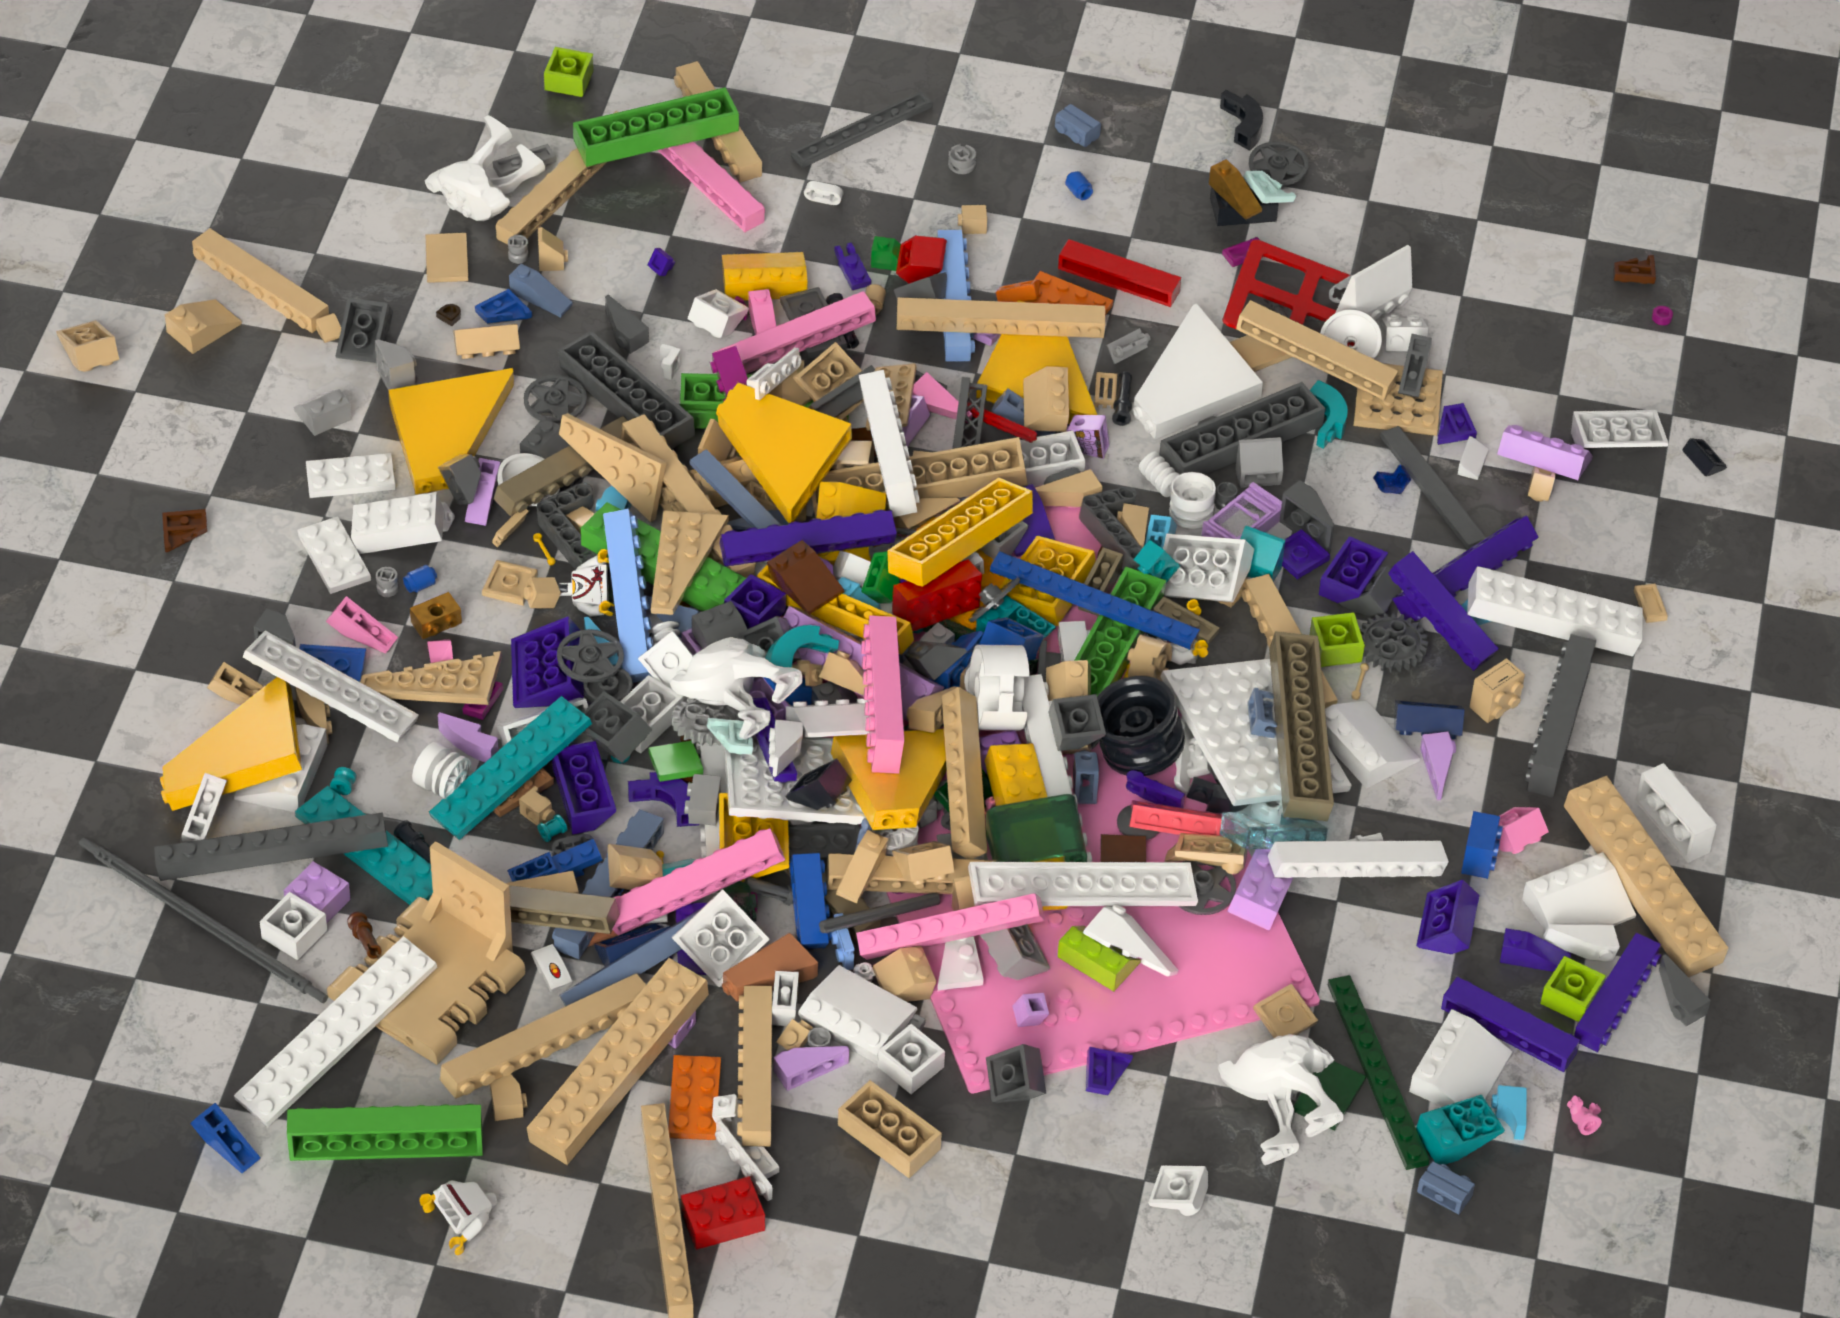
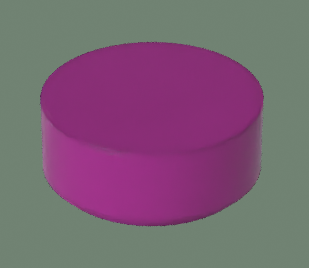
[1652,306,1673,325]

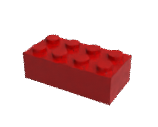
[892,559,982,632]

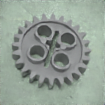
[671,698,744,746]

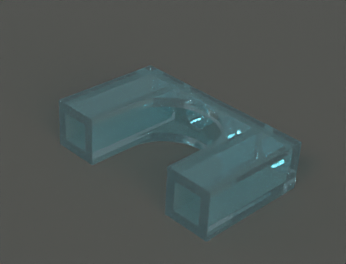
[1219,812,1328,849]

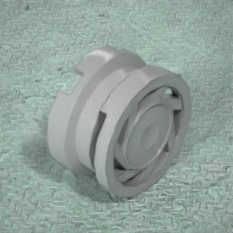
[948,144,976,174]

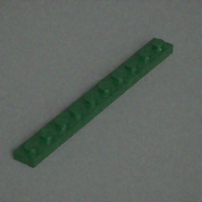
[1327,975,1429,1170]

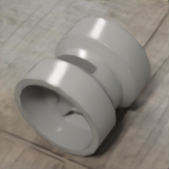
[508,235,529,264]
[376,567,399,597]
[807,1027,831,1047]

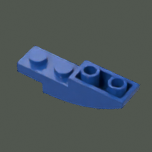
[507,839,603,882]

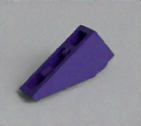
[1500,928,1571,972]

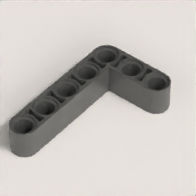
[537,483,597,570]
[1079,486,1142,571]

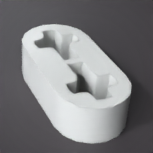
[804,181,843,205]

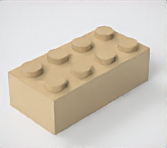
[838,1080,942,1178]

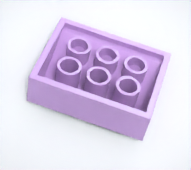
[1497,425,1593,480]

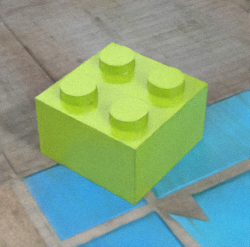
[544,47,594,97]
[1309,613,1365,667]
[1540,956,1606,1022]

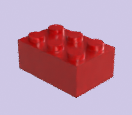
[681,1176,765,1250]

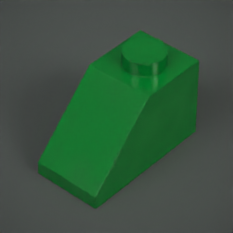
[871,236,901,271]
[861,551,900,604]

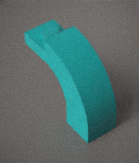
[1310,380,1348,449]
[765,625,839,667]

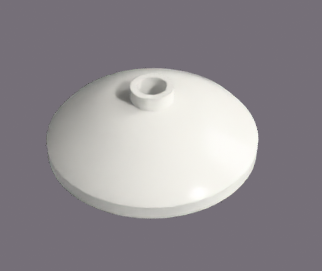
[1320,310,1382,359]
[497,453,560,506]

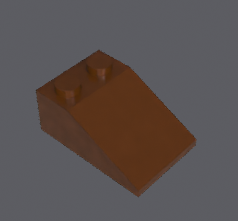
[767,540,844,615]

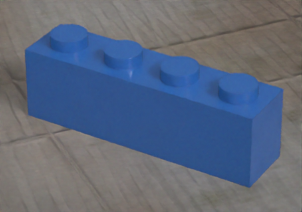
[789,853,832,949]

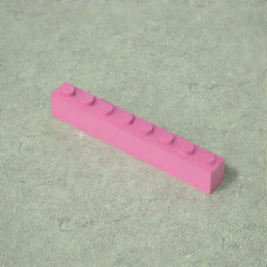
[658,142,765,232]
[715,291,876,374]
[613,828,785,936]
[856,893,1045,960]

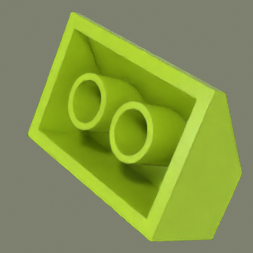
[1058,926,1141,992]

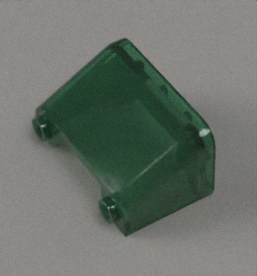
[986,794,1087,862]

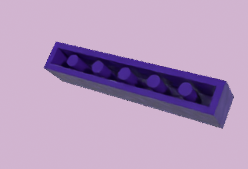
[1388,551,1499,671]
[1574,933,1662,1052]
[1441,977,1580,1072]

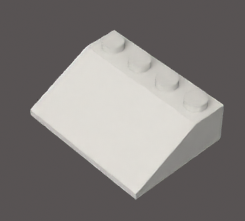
[1335,245,1412,321]
[1571,410,1668,448]
[1163,534,1254,602]
[786,698,869,737]
[1325,701,1420,789]
[234,724,327,812]
[1522,852,1636,931]
[798,965,917,1065]
[1409,1009,1513,1107]

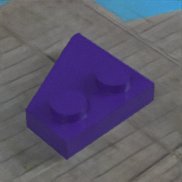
[1437,403,1477,445]
[1085,1047,1133,1096]

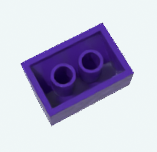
[1318,536,1388,603]
[1416,880,1480,955]

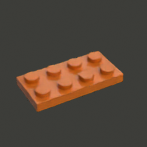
[1025,271,1113,316]
[668,1055,721,1140]

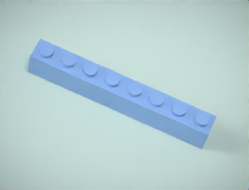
[937,230,975,361]
[603,509,654,683]

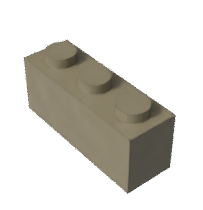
[1078,548,1123,616]

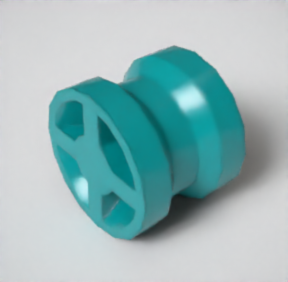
[330,767,357,795]

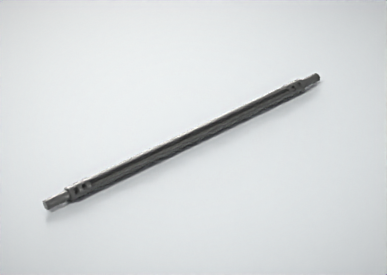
[79,837,328,1003]

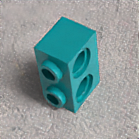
[1133,539,1180,583]

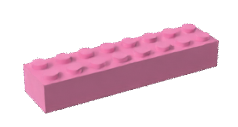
[861,615,904,774]

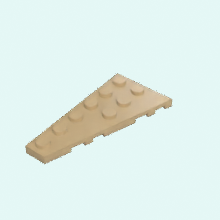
[559,413,666,522]
[651,511,729,615]
[360,651,502,705]

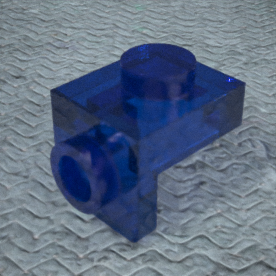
[1373,465,1411,494]

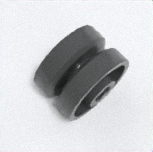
[584,665,632,707]

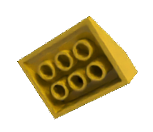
[722,252,808,300]
[816,482,887,566]
[999,536,1096,626]
[719,793,789,882]

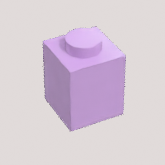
[1012,993,1049,1027]

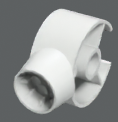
[964,645,1029,731]

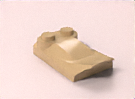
[1165,833,1248,874]

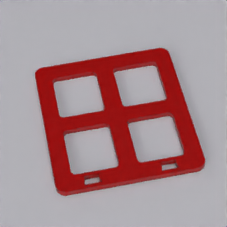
[1222,240,1355,346]

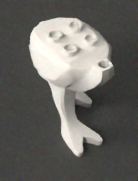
[425,115,545,221]
[671,637,802,740]
[1218,1034,1343,1165]

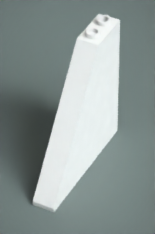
[1132,303,1263,439]

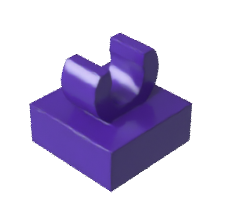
[647,248,675,276]

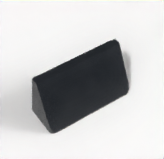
[1682,438,1727,477]

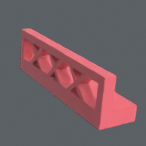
[1129,800,1223,836]

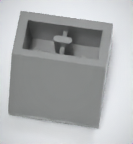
[1235,437,1283,488]

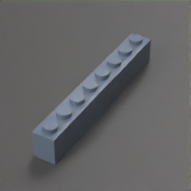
[552,809,664,959]

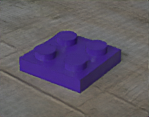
[1282,529,1330,580]

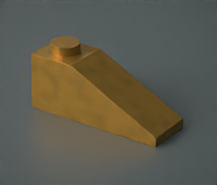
[1209,159,1262,219]

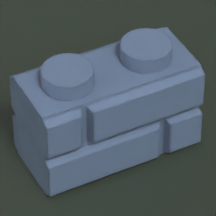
[1055,104,1101,147]
[1417,1162,1475,1215]

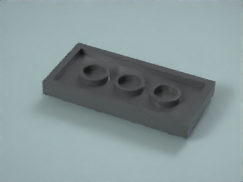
[780,287,847,359]
[788,823,860,863]

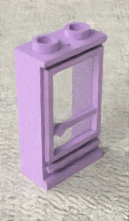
[1202,482,1282,539]

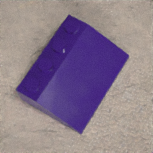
[511,616,584,708]

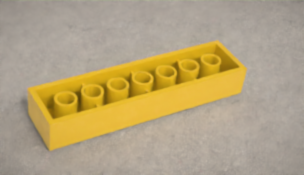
[888,478,1033,587]
[984,743,1068,910]

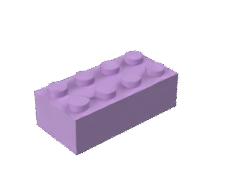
[1227,836,1293,930]

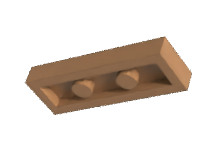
[493,768,554,817]

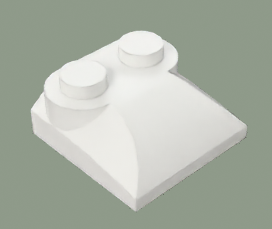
[1148,1165,1208,1216]

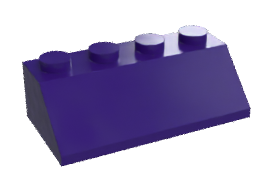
[552,741,616,835]

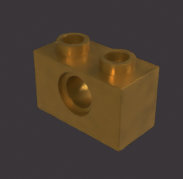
[410,592,462,639]

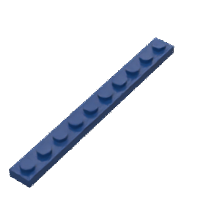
[990,551,1200,650]

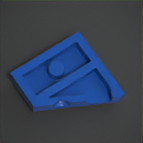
[475,289,532,324]

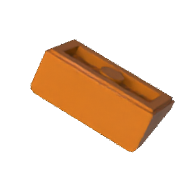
[995,279,1040,302]

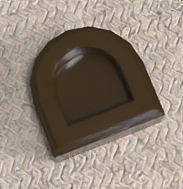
[436,304,461,326]

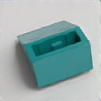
[976,595,1056,640]
[1416,1094,1505,1165]

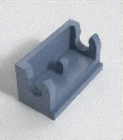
[1247,688,1277,738]

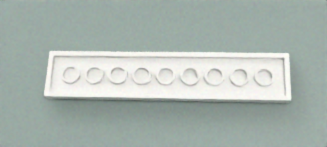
[968,862,1198,906]
[234,936,437,1128]

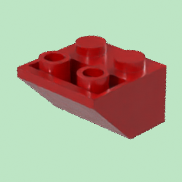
[896,235,947,284]

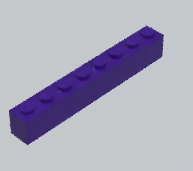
[719,510,897,567]
[1392,515,1539,621]

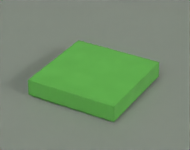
[649,741,703,782]

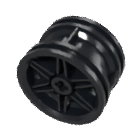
[1097,676,1185,776]

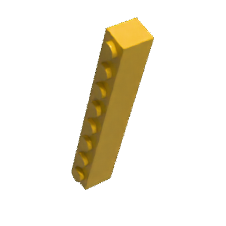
[756,565,914,655]

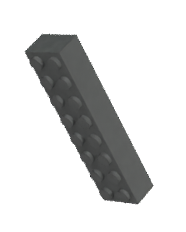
[558,331,695,449]
[1159,382,1325,475]
[1525,634,1596,798]

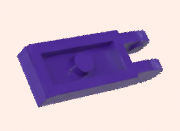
[834,243,872,290]
[1126,770,1185,808]

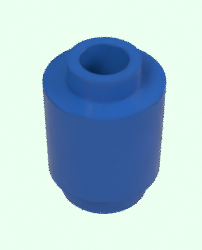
[1065,171,1093,200]
[403,565,437,593]

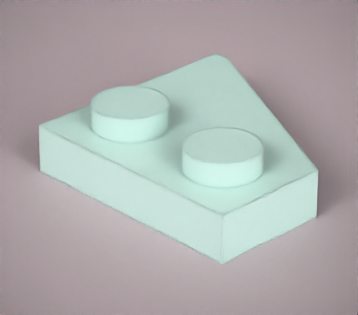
[1243,171,1296,203]
[707,718,753,755]

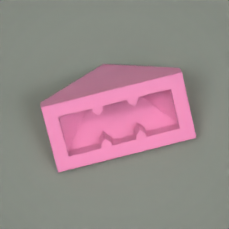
[427,639,453,663]

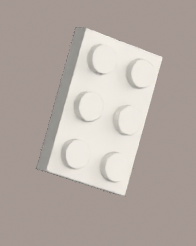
[638,631,695,703]

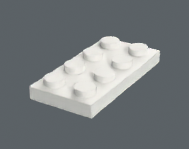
[306,453,395,498]
[298,516,371,594]

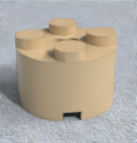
[1127,634,1172,681]

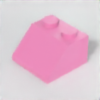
[1496,807,1549,854]

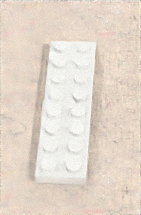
[243,630,419,742]

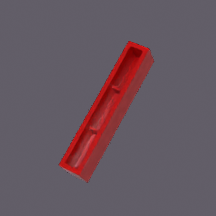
[1058,239,1182,307]

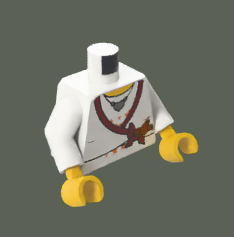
[559,549,614,617]
[1146,599,1208,665]
[419,1180,497,1255]

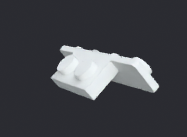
[747,347,801,400]
[1174,716,1211,796]
[715,1120,779,1201]

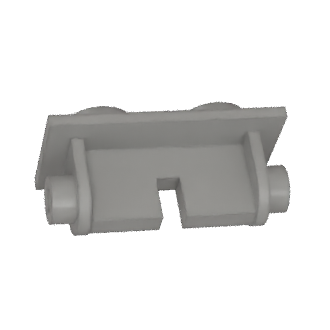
[1106,328,1151,364]

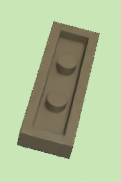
[1152,597,1219,645]

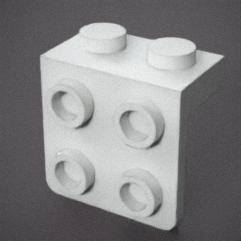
[1382,315,1428,351]

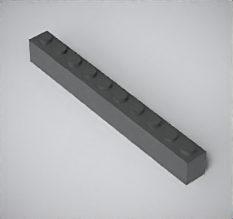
[154,812,388,881]

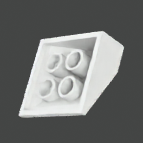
[672,889,769,987]

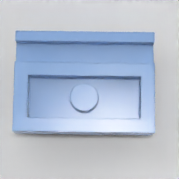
[831,913,854,970]

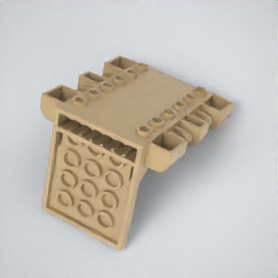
[327,841,525,1065]

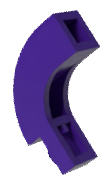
[628,772,699,827]

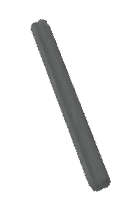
[819,893,940,933]

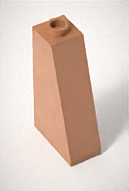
[722,933,818,1001]

